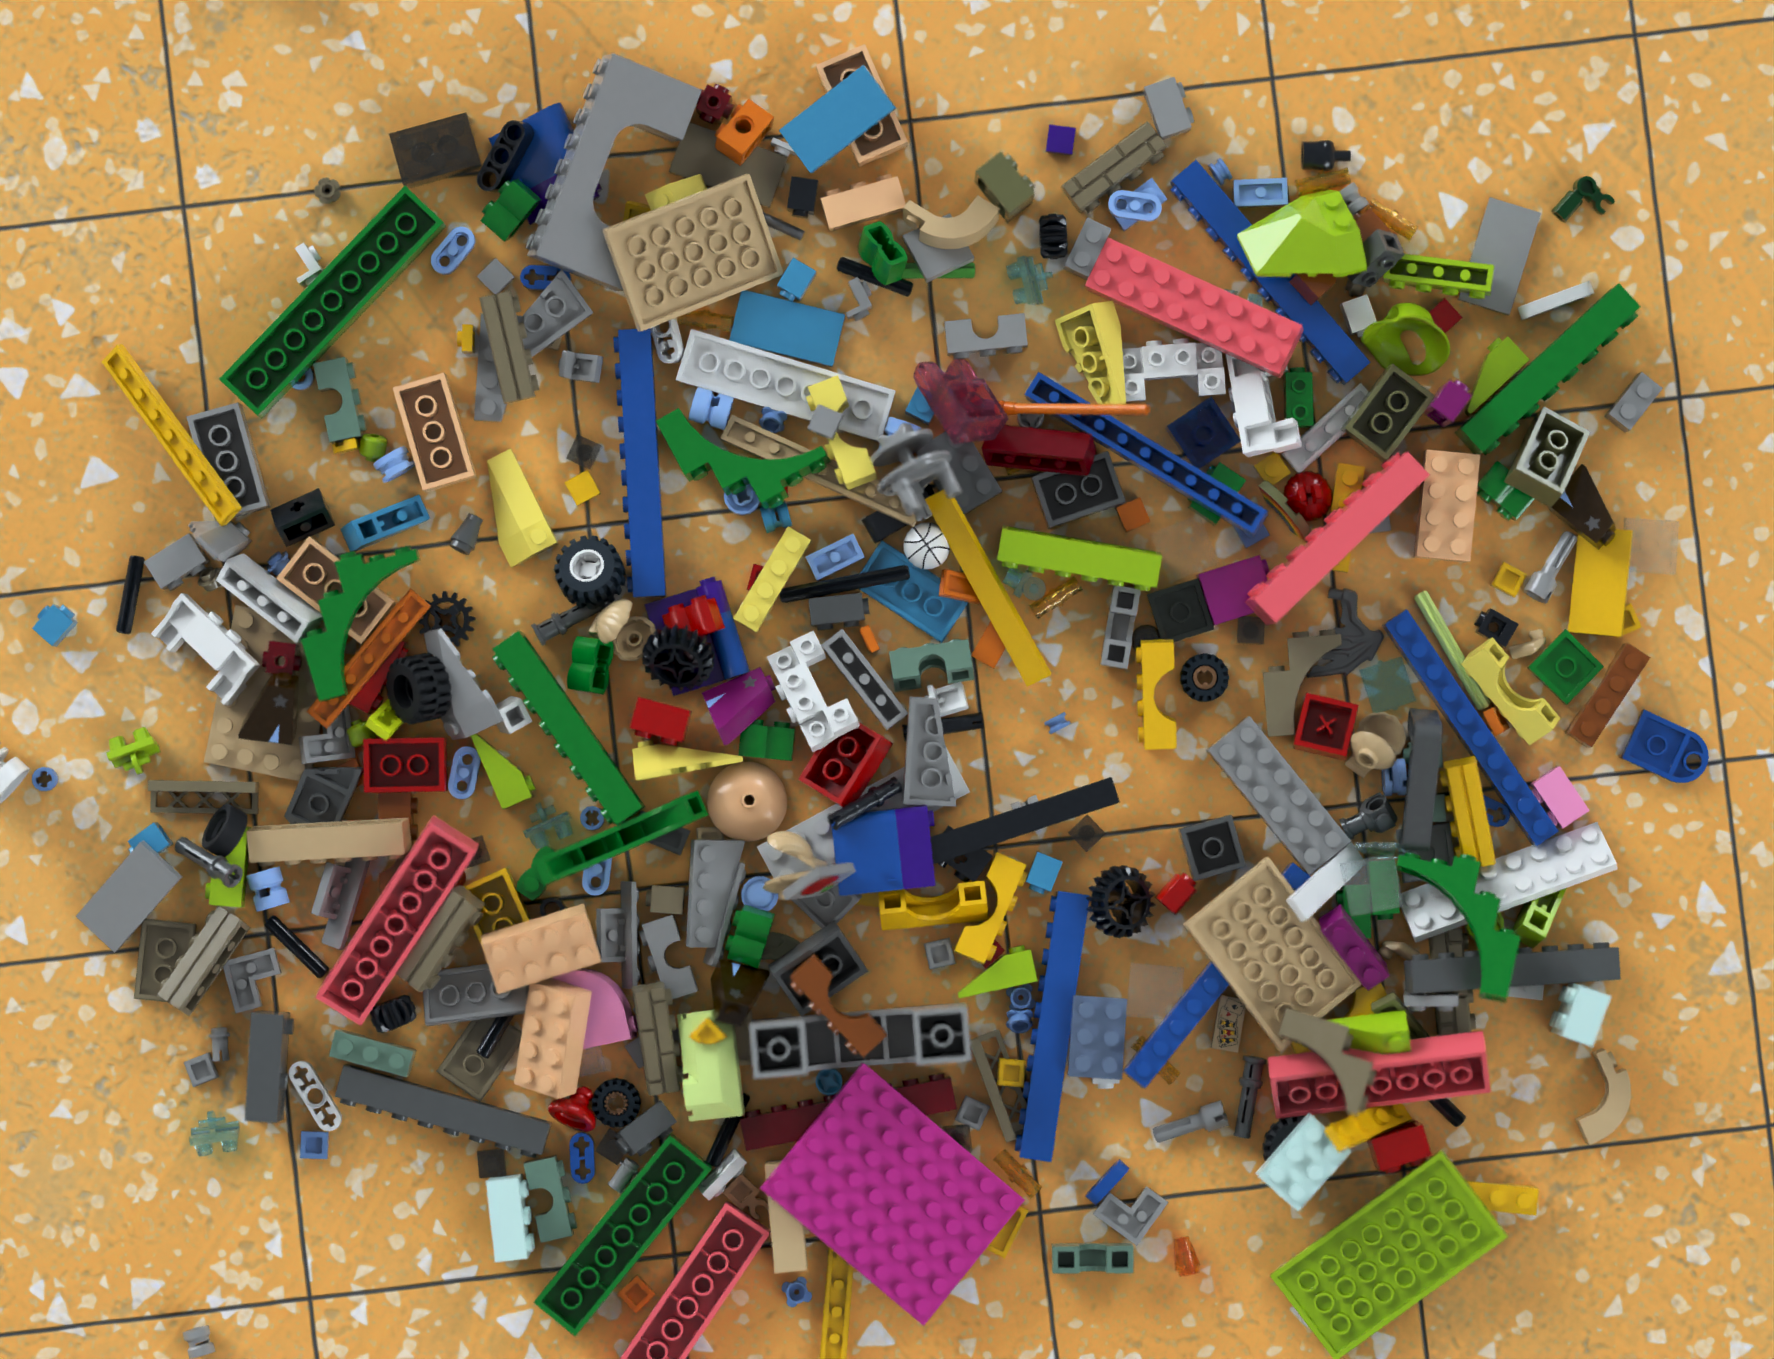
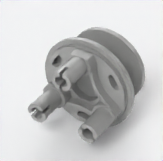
[870,423,963,522]

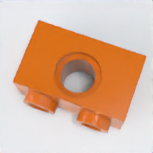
[715,99,774,166]

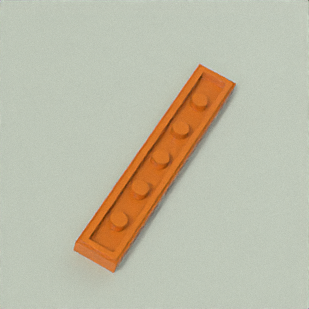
[306,588,431,729]

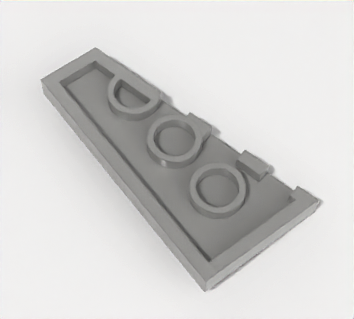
[491,269,593,357]
[474,313,522,422]
[902,697,957,807]
[686,839,745,948]

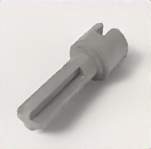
[1524,531,1577,604]
[1153,1100,1229,1143]

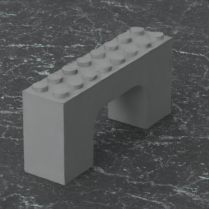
[526,53,702,291]
[749,1002,971,1079]

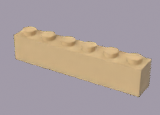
[246,818,412,866]

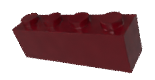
[981,424,1096,476]

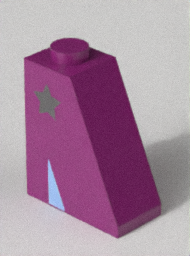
[702,667,776,746]

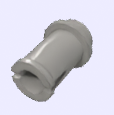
[209,1027,230,1062]
[608,1157,639,1193]

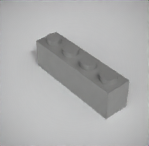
[821,629,908,731]

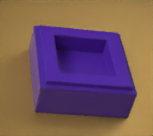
[1046,124,1076,155]

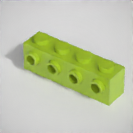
[1383,254,1495,299]

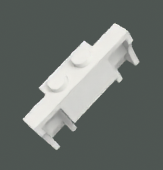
[1122,338,1226,401]
[1226,354,1302,457]
[151,593,261,706]
[767,630,860,752]

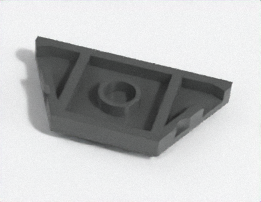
[284,767,364,824]

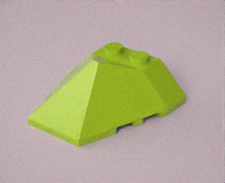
[1237,189,1367,277]

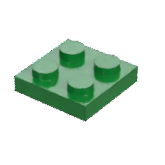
[1527,629,1604,705]

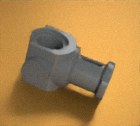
[1339,792,1397,840]

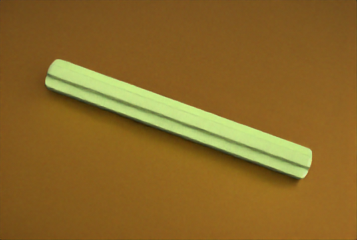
[1414,591,1491,710]

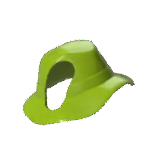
[1361,303,1450,376]

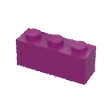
[1423,380,1472,428]
[1318,904,1390,991]

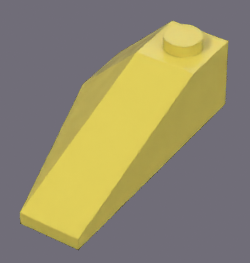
[632,740,744,781]

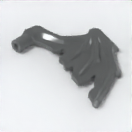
[1306,587,1384,678]

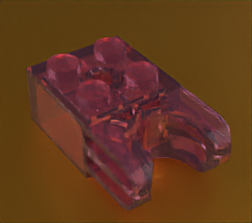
[913,359,1009,444]

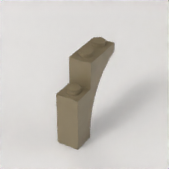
[1263,629,1342,737]
[1279,1008,1376,1117]

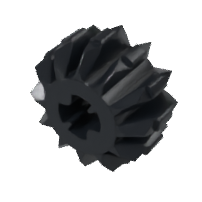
[1039,214,1068,259]
[370,995,417,1033]

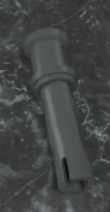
[531,600,611,646]
[175,837,243,888]
[1234,1055,1267,1138]

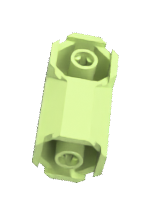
[677,1009,745,1122]

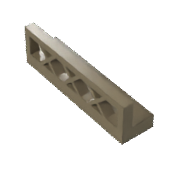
[148,780,259,814]
[970,1029,1026,1143]

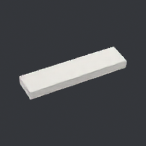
[1281,383,1369,473]
[1286,842,1366,922]

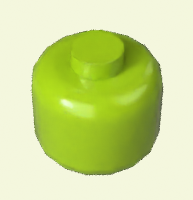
[359,433,387,462]
[347,719,377,748]

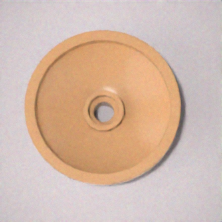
[707,762,787,842]

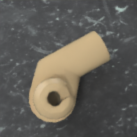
[1510,629,1546,659]
[1378,940,1420,960]

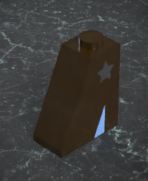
[1548,464,1616,550]
[238,672,299,745]
[710,959,770,1026]

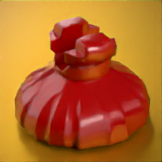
[1283,471,1333,521]
[548,1086,596,1132]

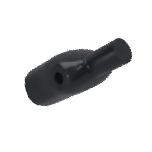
[1301,140,1351,171]

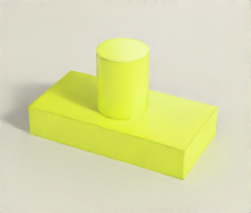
[365,699,404,741]

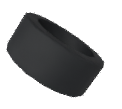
[202,804,248,857]

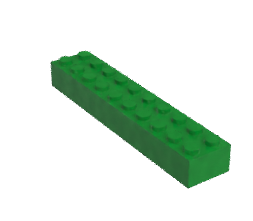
[219,186,446,419]

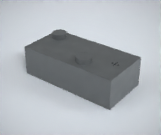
[245,1010,294,1123]

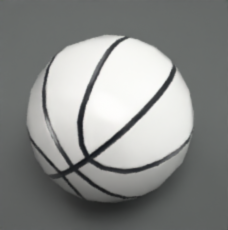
[903,522,950,569]

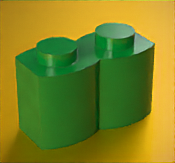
[481,179,542,242]
[858,221,907,286]
[1477,461,1535,521]
[567,636,614,695]
[738,720,796,761]
[516,845,557,901]
[725,904,775,968]

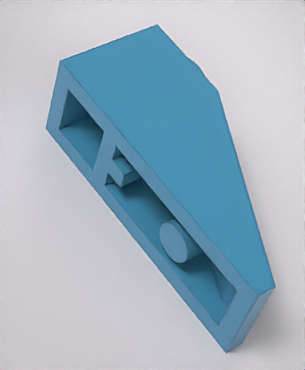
[340,495,430,552]

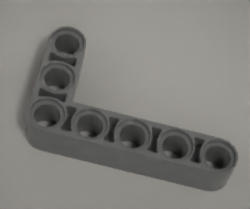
[1401,708,1442,852]

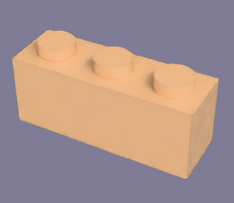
[821,174,906,232]

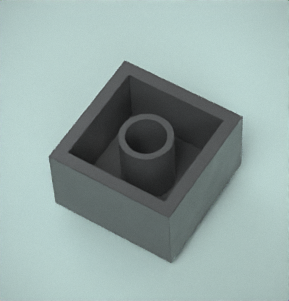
[1178,814,1246,881]

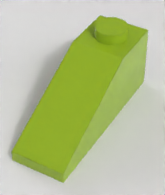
[1464,336,1530,416]
[471,734,536,809]
[205,827,251,908]
[1512,888,1567,949]
[958,945,1038,998]
[1328,1010,1411,1055]

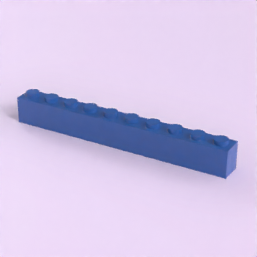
[1170,160,1370,385]
[613,328,667,598]
[1024,372,1268,538]
[1382,609,1559,846]
[1123,862,1311,1088]
[1015,891,1090,1162]

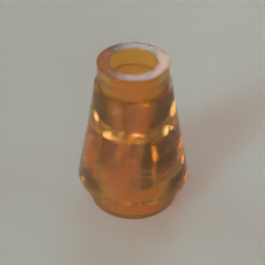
[1173,1236,1201,1277]

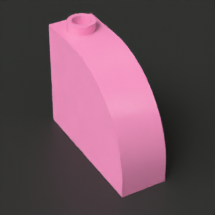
[553,968,638,1049]

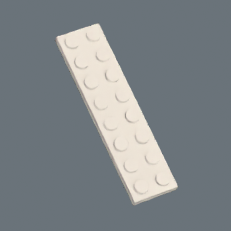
[676,329,896,442]
[757,746,970,878]
[1398,822,1617,943]

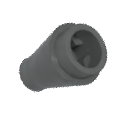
[450,513,483,555]

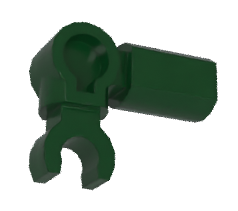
[1552,176,1615,222]

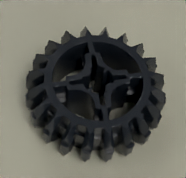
[642,624,715,692]
[1086,865,1156,938]

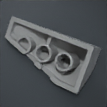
[188,521,252,562]
[424,628,503,740]

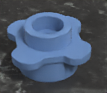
[759,407,787,433]
[266,551,290,576]
[1006,983,1035,1010]
[1006,1009,1033,1033]
[781,1277,812,1307]

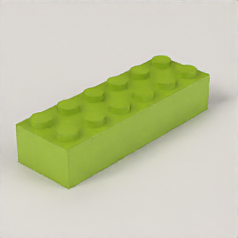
[997,525,1162,591]

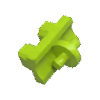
[106,727,161,775]

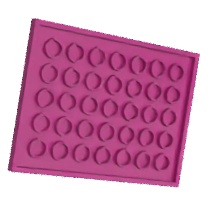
[760,1063,1025,1326]

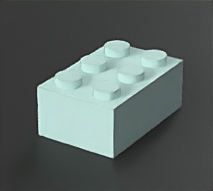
[1549,983,1611,1047]
[1255,1113,1352,1212]
[486,1174,535,1262]

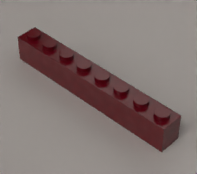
[740,1073,957,1151]

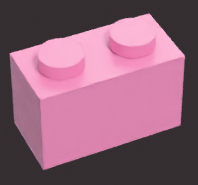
[1530,766,1590,829]

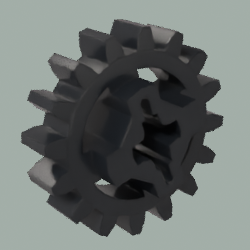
[418,591,476,647]

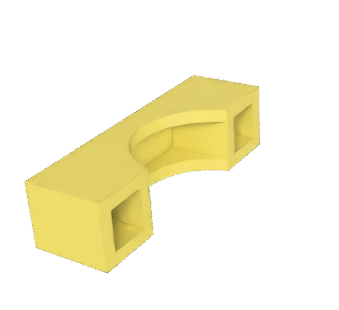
[806,375,878,490]
[733,526,812,633]
[1461,637,1561,745]

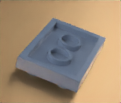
[1068,995,1127,1080]

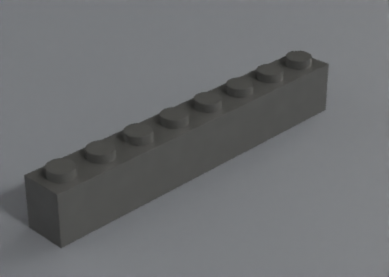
[1404,942,1621,993]
[335,1064,552,1158]

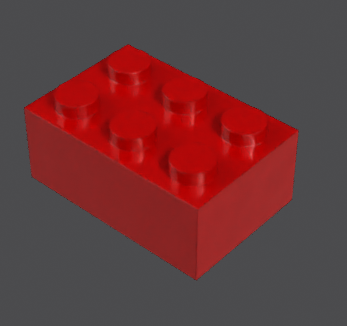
[798,722,893,807]
[363,737,448,793]

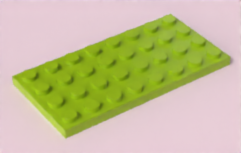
[1270,1149,1508,1359]

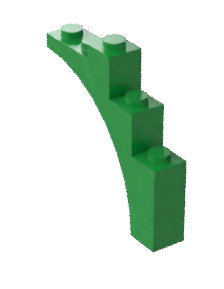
[656,408,831,510]
[301,546,421,702]
[534,790,709,885]
[1396,853,1521,1003]

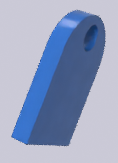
[1621,710,1709,783]

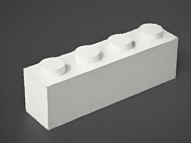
[216,553,323,643]

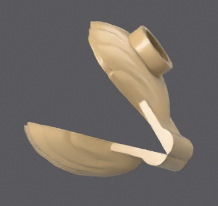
[588,599,656,661]
[1344,712,1406,778]
[763,831,828,900]

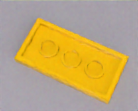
[1568,529,1633,637]

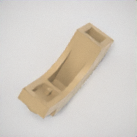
[903,195,1000,249]
[1575,1048,1631,1145]

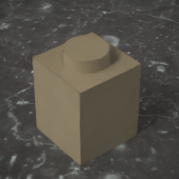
[646,885,685,915]

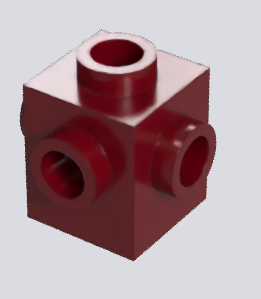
[696,84,734,124]
[262,641,302,675]

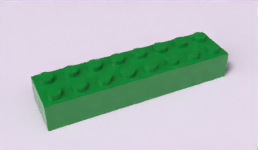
[1455,283,1641,456]
[492,630,645,825]
[533,1133,713,1336]

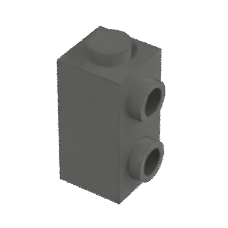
[1347,229,1405,287]
[808,593,869,631]
[614,1100,677,1157]

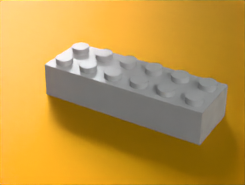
[1206,716,1351,875]

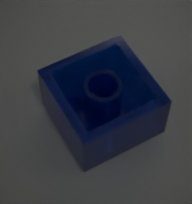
[1165,396,1241,470]

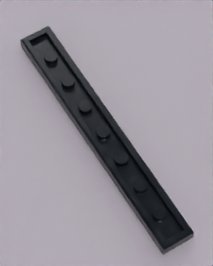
[930,777,1120,865]

